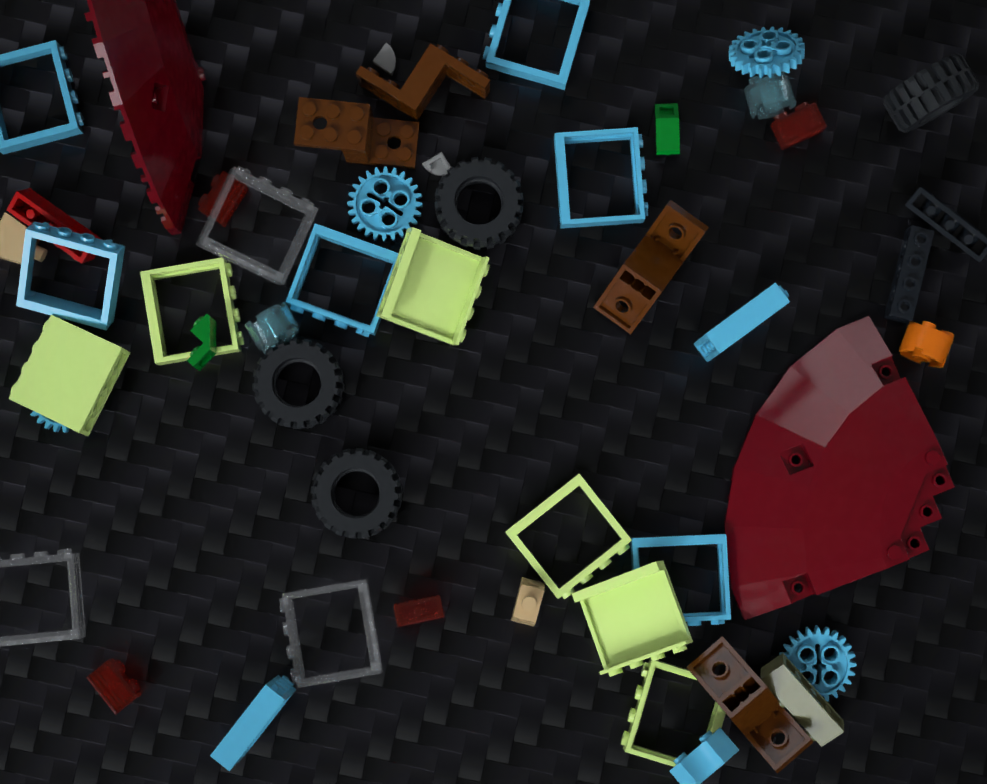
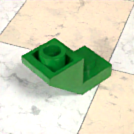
[655,103,680,155]
[187,314,216,371]

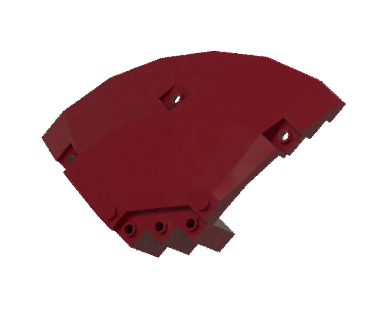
[84,0,206,235]
[723,316,955,620]

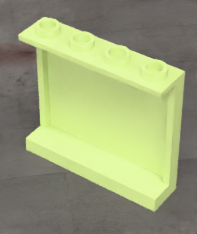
[376,227,490,345]
[8,315,131,437]
[572,560,693,677]

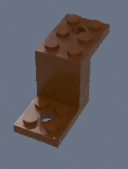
[356,43,490,121]
[294,97,420,169]
[593,200,709,334]
[686,636,813,773]

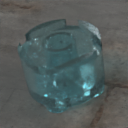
[744,71,796,119]
[245,302,299,354]

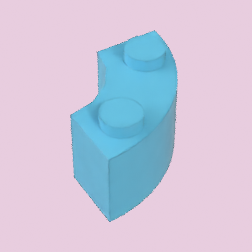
[670,728,739,784]

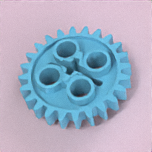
[729,27,805,78]
[347,166,423,242]
[779,625,857,702]

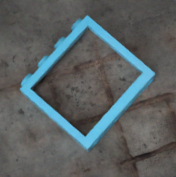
[483,0,591,90]
[0,40,84,155]
[554,127,648,229]
[16,221,125,330]
[286,223,398,337]
[694,282,790,362]
[630,534,731,626]
[210,675,296,771]

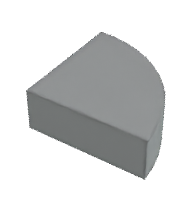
[373,43,396,76]
[422,152,451,176]

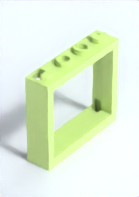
[140,257,244,365]
[505,474,632,599]
[621,658,726,767]

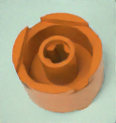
[899,321,955,368]

